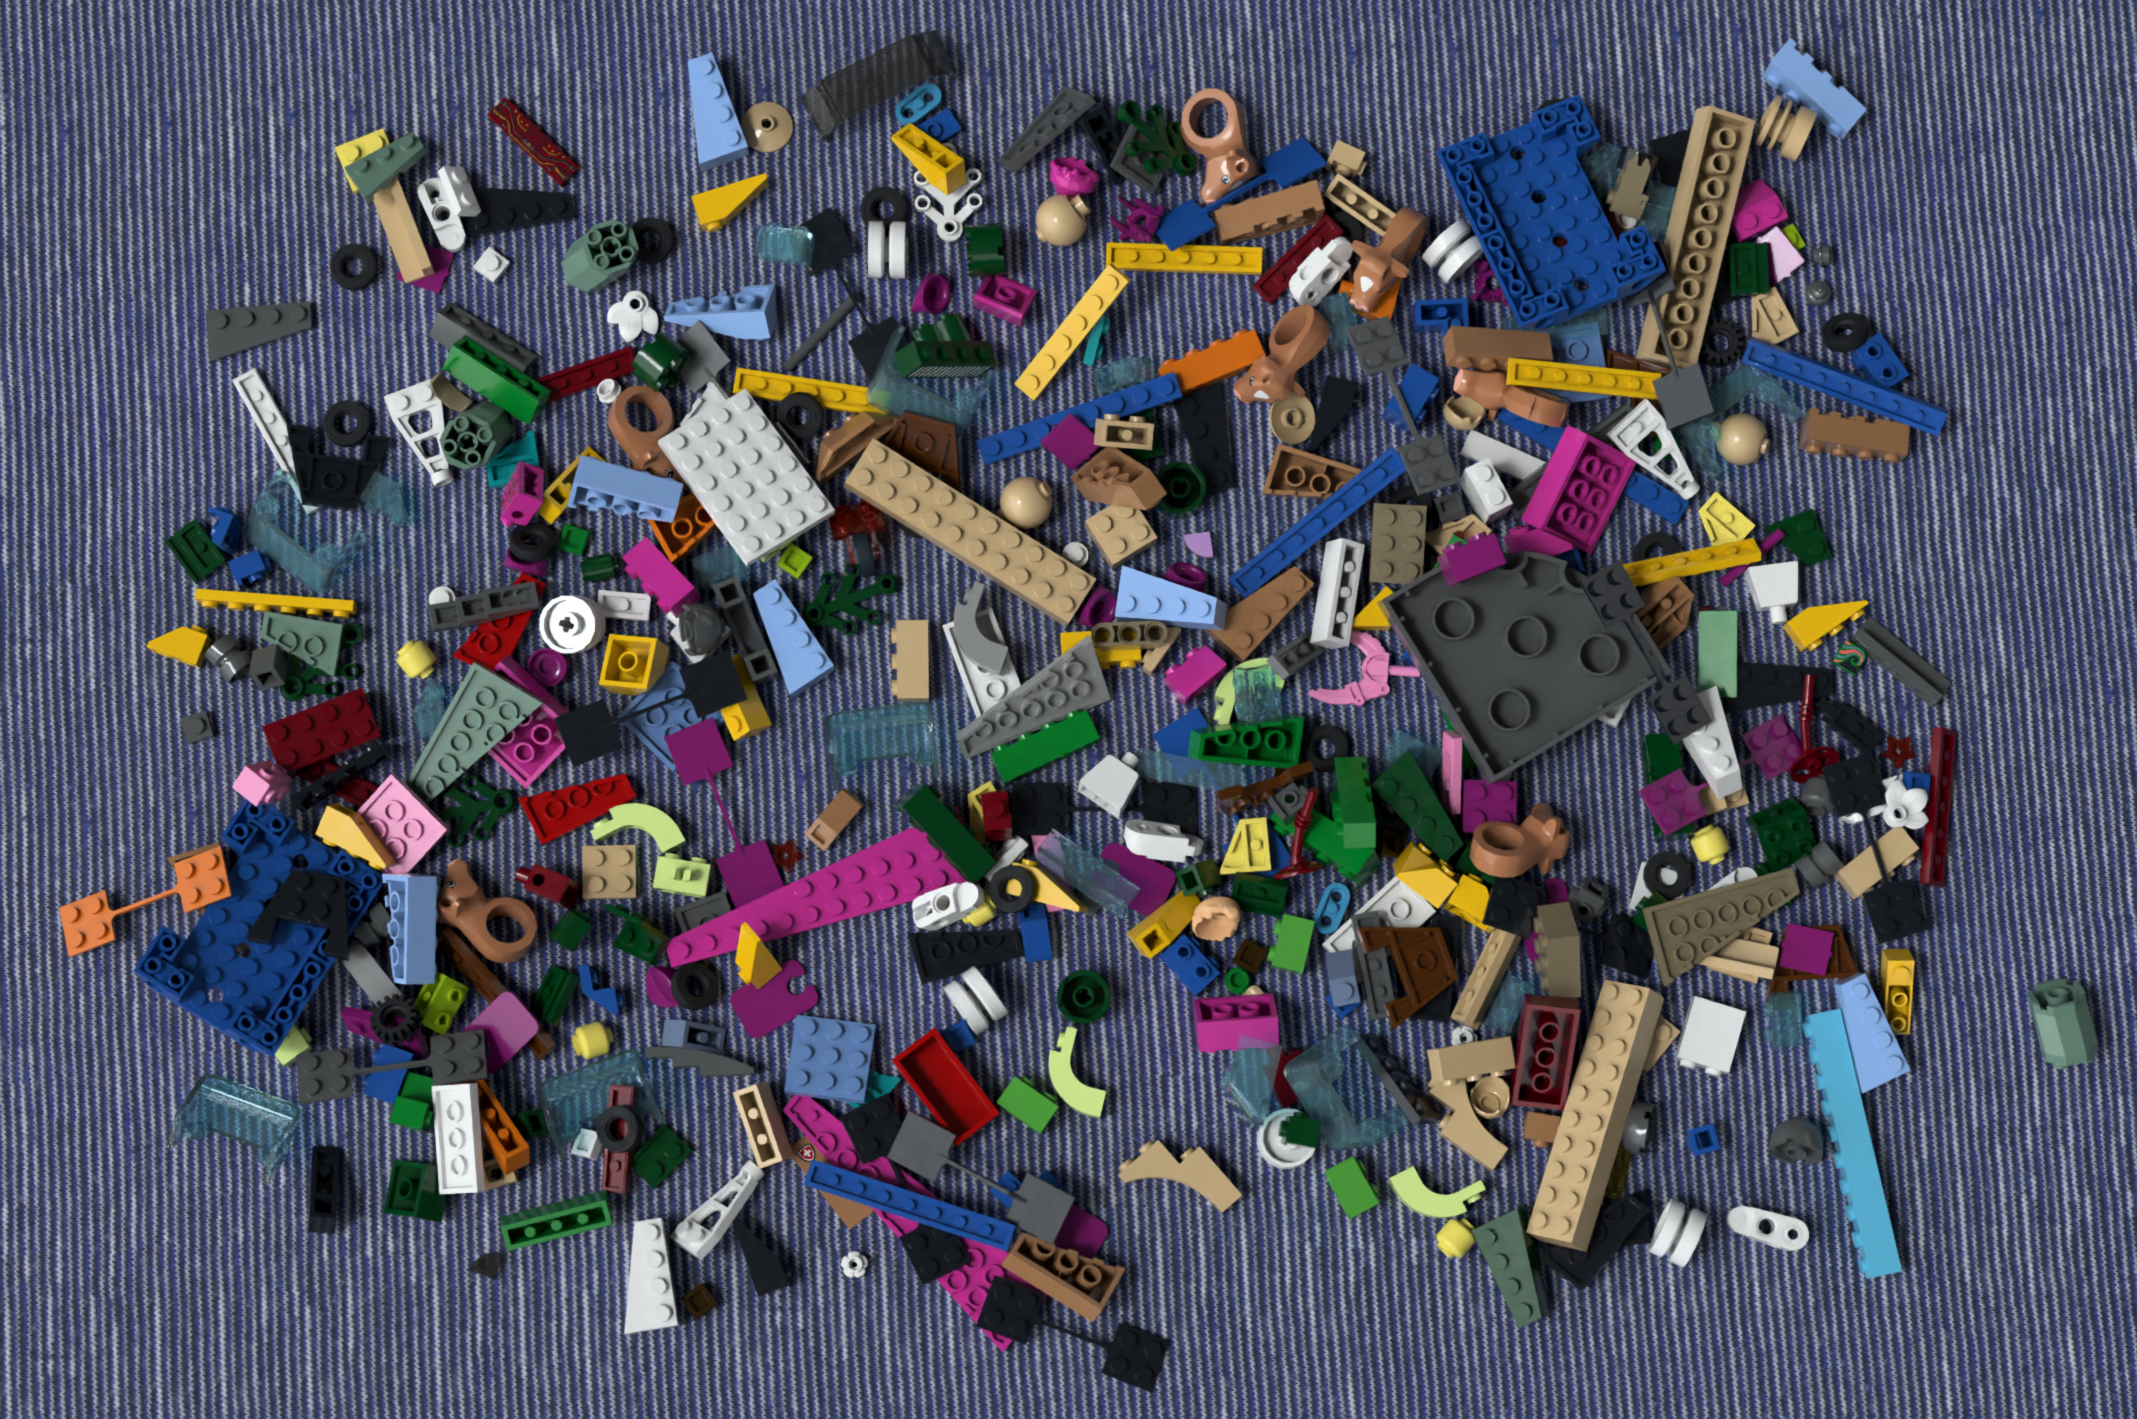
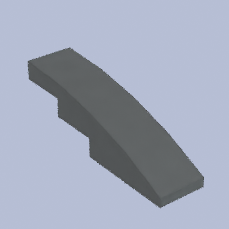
[428,582,539,633]
[645,1047,755,1078]

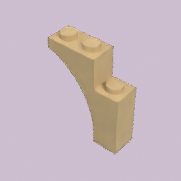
[1427,1077,1508,1172]
[1117,1140,1242,1214]

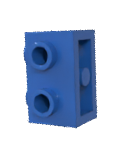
[1850,332,1909,389]
[1160,934,1220,997]
[362,1043,416,1105]

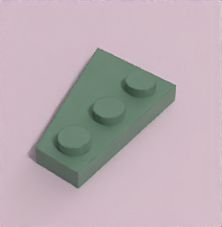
[344,132,427,204]
[261,611,344,677]

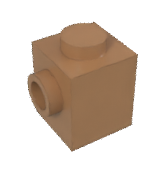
[1522,1111,1560,1149]

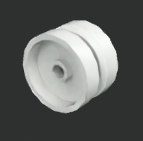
[1422,218,1483,284]
[868,221,908,279]
[540,595,606,653]
[943,966,1008,1035]
[1257,1108,1315,1169]
[1648,1198,1707,1267]

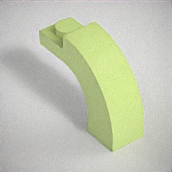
[1213,658,1285,725]
[590,803,687,856]
[1048,1027,1106,1119]
[1388,1166,1486,1218]

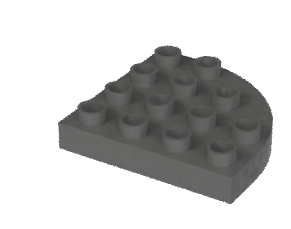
[1377,551,1672,784]

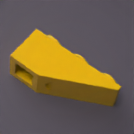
[1783,600,1869,652]
[316,803,396,870]
[1126,890,1201,959]
[1881,949,1915,1035]

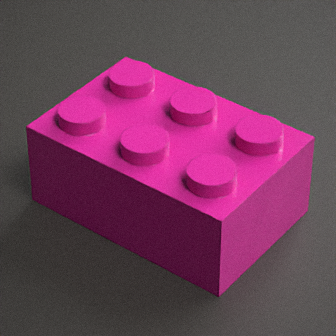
[1193,993,1279,1053]

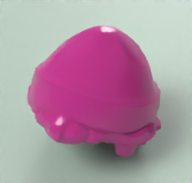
[1050,156,1099,198]

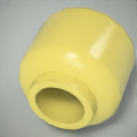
[397,639,436,679]
[1691,824,1730,865]
[962,888,997,927]
[572,1021,613,1059]
[1436,1218,1476,1259]

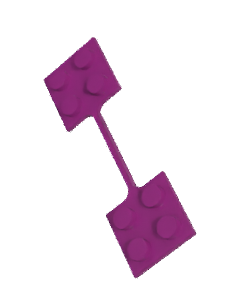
[1638,714,1802,836]
[664,717,784,908]

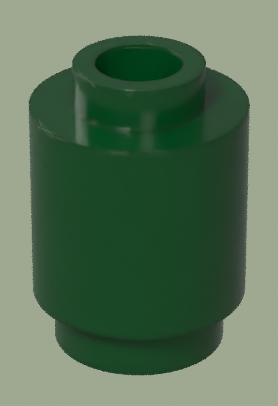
[580,552,620,583]

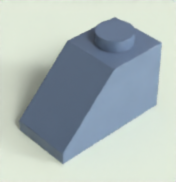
[1325,949,1362,1007]
[661,1019,726,1055]

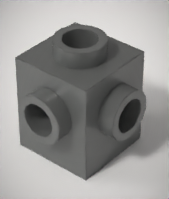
[1566,876,1609,925]

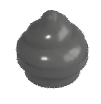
[1805,280,1832,306]

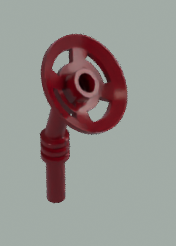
[1789,675,1839,783]
[1274,787,1326,879]

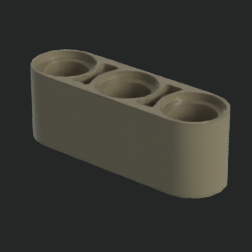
[1090,621,1168,651]

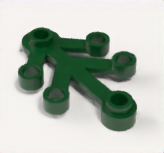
[1117,100,1196,177]
[801,562,898,637]
[280,623,363,702]
[434,774,516,848]

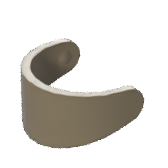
[430,369,473,412]

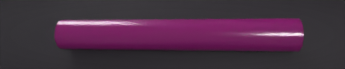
[1719,529,1785,588]

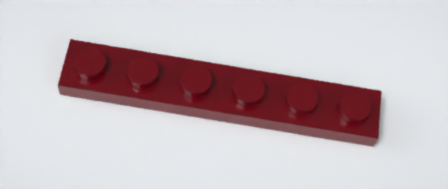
[1920,727,1957,888]

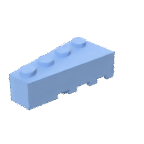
[1763,37,1867,139]
[688,53,749,172]
[567,455,683,523]
[1115,565,1227,631]
[753,579,835,699]
[382,873,438,985]
[1834,973,1910,1093]

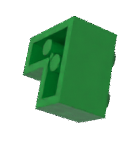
[390,1072,440,1133]

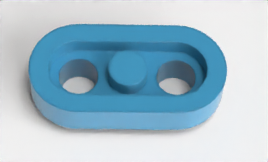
[895,83,942,126]
[1313,883,1350,935]

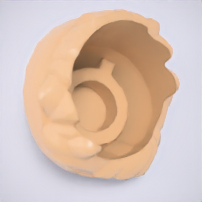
[1192,895,1241,942]

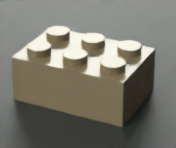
[1369,503,1427,584]
[1533,902,1581,998]

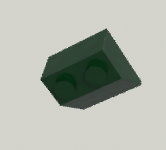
[383,1160,447,1222]

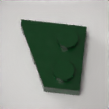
[1765,509,1832,568]

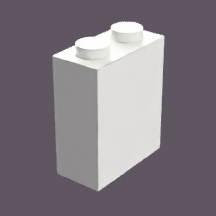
[1460,457,1513,526]
[1674,996,1746,1077]

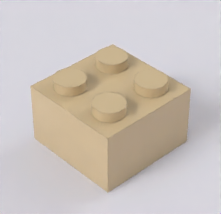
[1084,505,1157,570]

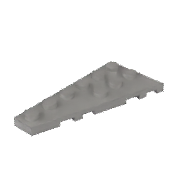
[955,635,1111,760]

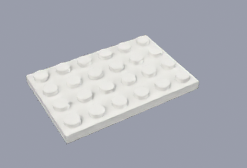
[658,389,835,567]

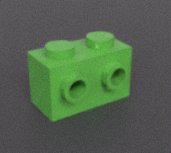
[1267,914,1315,975]
[996,1076,1059,1135]
[1323,1156,1380,1220]

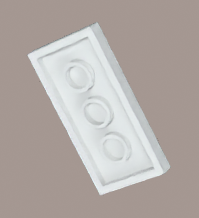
[942,607,1021,719]
[1322,876,1436,984]
[432,1083,485,1194]

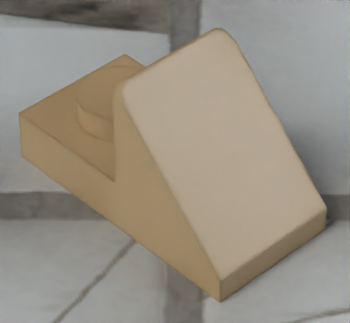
[1141,627,1181,676]
[1698,778,1749,819]

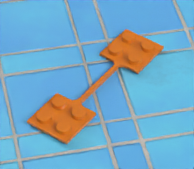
[59,846,232,957]

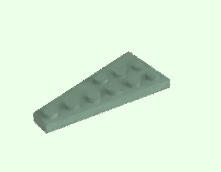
[405,661,545,805]

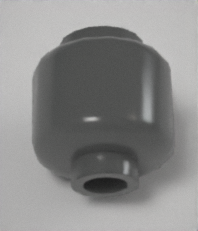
[1801,775,1834,816]

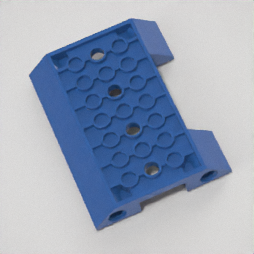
[1436,94,1666,330]
[133,799,383,1057]

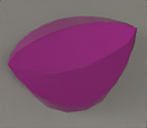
[912,271,950,314]
[503,542,548,577]
[1161,562,1207,593]
[1077,584,1117,628]
[524,648,572,687]
[646,966,679,1008]

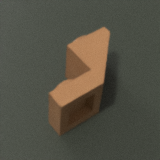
[804,788,864,852]

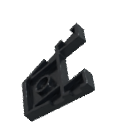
[287,424,390,512]
[246,869,350,961]

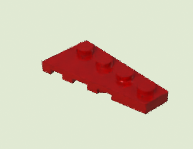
[453,573,547,670]
[518,774,637,846]

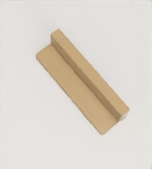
[373,175,435,284]
[1450,928,1521,1031]
[1697,938,1779,980]

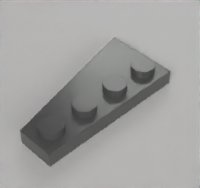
[997,86,1096,172]
[205,301,313,364]

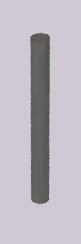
[783,291,861,372]

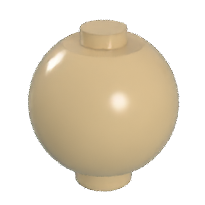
[1035,194,1091,246]
[1709,413,1770,465]
[996,476,1052,529]

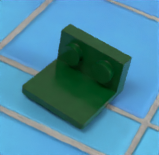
[1745,796,1817,872]
[603,903,671,967]

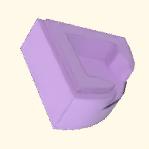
[1183,531,1214,559]

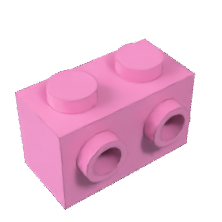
[232,760,293,806]

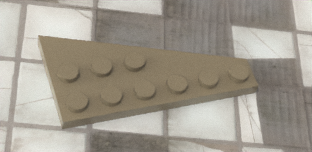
[1642,867,1800,986]

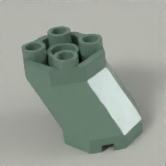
[561,219,639,295]
[439,400,513,472]
[2028,978,2099,1069]

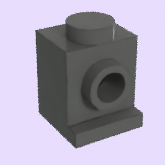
[1267,782,1308,826]

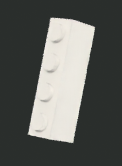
[1310,538,1365,649]

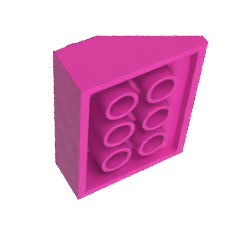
[1521,425,1636,554]
[487,654,569,789]

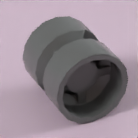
[205,634,251,684]
[1794,840,1845,890]
[354,902,391,951]

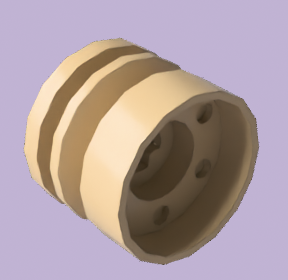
[1755,95,1818,162]

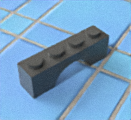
[713,576,779,687]

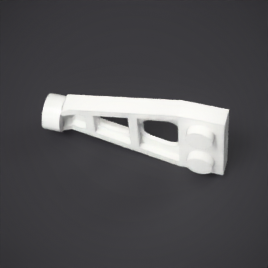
[383,379,454,487]
[1606,399,1700,500]
[669,1160,764,1260]

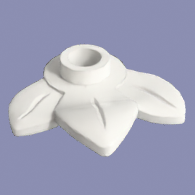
[607,291,659,342]
[1883,779,1929,829]

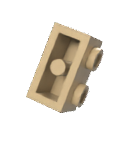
[1094,414,1154,450]

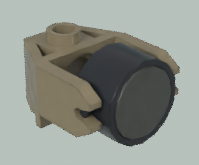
[1605,146,1660,220]

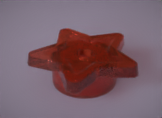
[1881,736,1915,769]
[771,839,803,873]

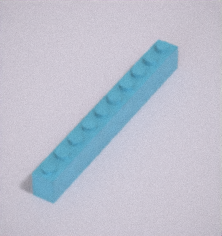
[1803,1009,1902,1279]

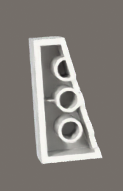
[1681,686,1742,799]
[624,1218,680,1335]

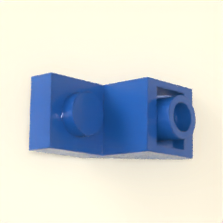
[1017,901,1053,963]
[578,964,624,1016]

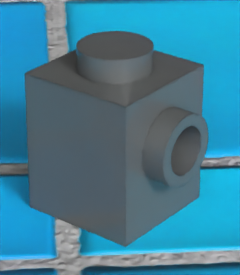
[249,644,288,691]

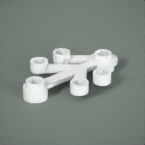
[914,143,982,242]

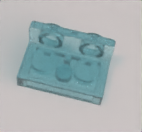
[691,545,752,591]
[1233,664,1278,723]
[1763,991,1802,1050]

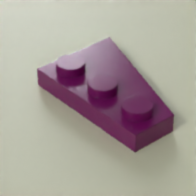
[341,1006,430,1060]

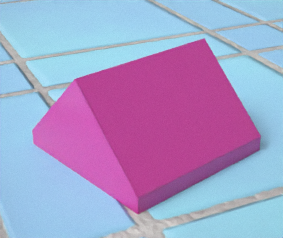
[974,275,1037,328]

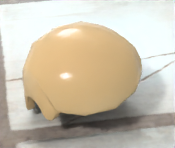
[1443,396,1486,431]
[1469,1076,1510,1119]

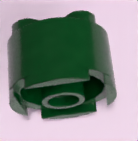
[964,223,1005,278]
[631,332,692,392]
[1156,462,1206,520]
[1056,970,1110,1026]

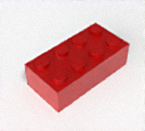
[892,1028,999,1148]

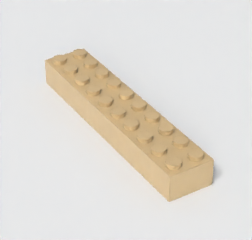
[1636,105,1756,369]
[843,438,1096,627]
[1526,980,1664,1252]

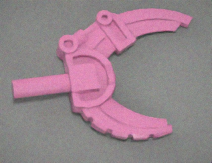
[1308,630,1420,707]

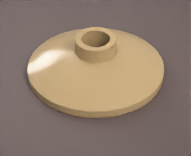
[741,102,793,153]
[1269,392,1315,444]

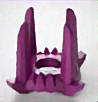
[1109,196,1164,243]
[1470,260,1509,307]

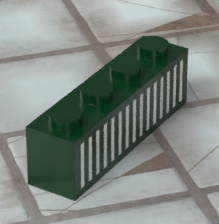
[894,341,997,378]

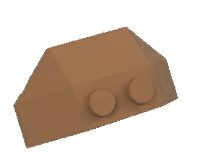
[816,411,900,487]
[1634,576,1694,651]

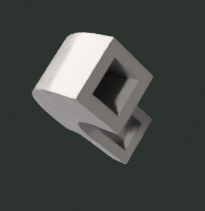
[954,581,1009,676]
[340,937,405,1018]

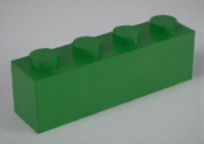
[442,335,551,425]
[991,709,1100,786]
[500,1190,613,1251]

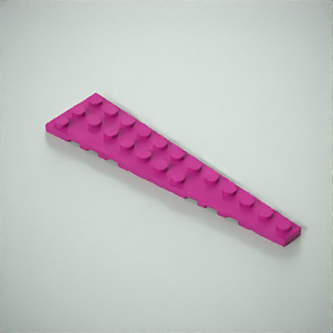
[666,806,980,969]
[783,1095,1048,1352]

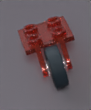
[828,500,886,578]

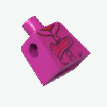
[500,461,544,527]

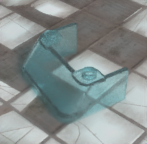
[866,326,995,439]
[1673,364,1803,482]
[244,468,371,593]
[826,702,940,790]
[1284,1024,1410,1152]
[1219,1035,1283,1131]
[538,1049,663,1161]
[167,1074,301,1185]

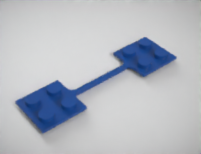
[1154,137,1328,252]
[1153,707,1291,878]

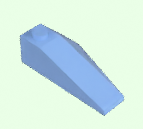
[664,284,776,341]

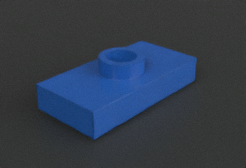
[916,108,962,144]

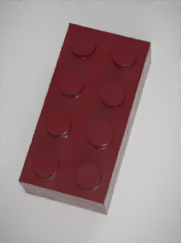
[262,688,384,778]
[1509,994,1581,1111]

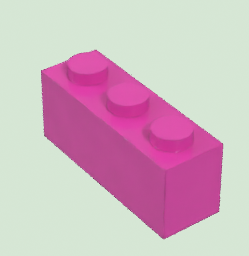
[622,537,701,619]

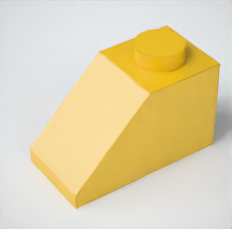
[1351,586,1394,631]
[146,625,212,669]

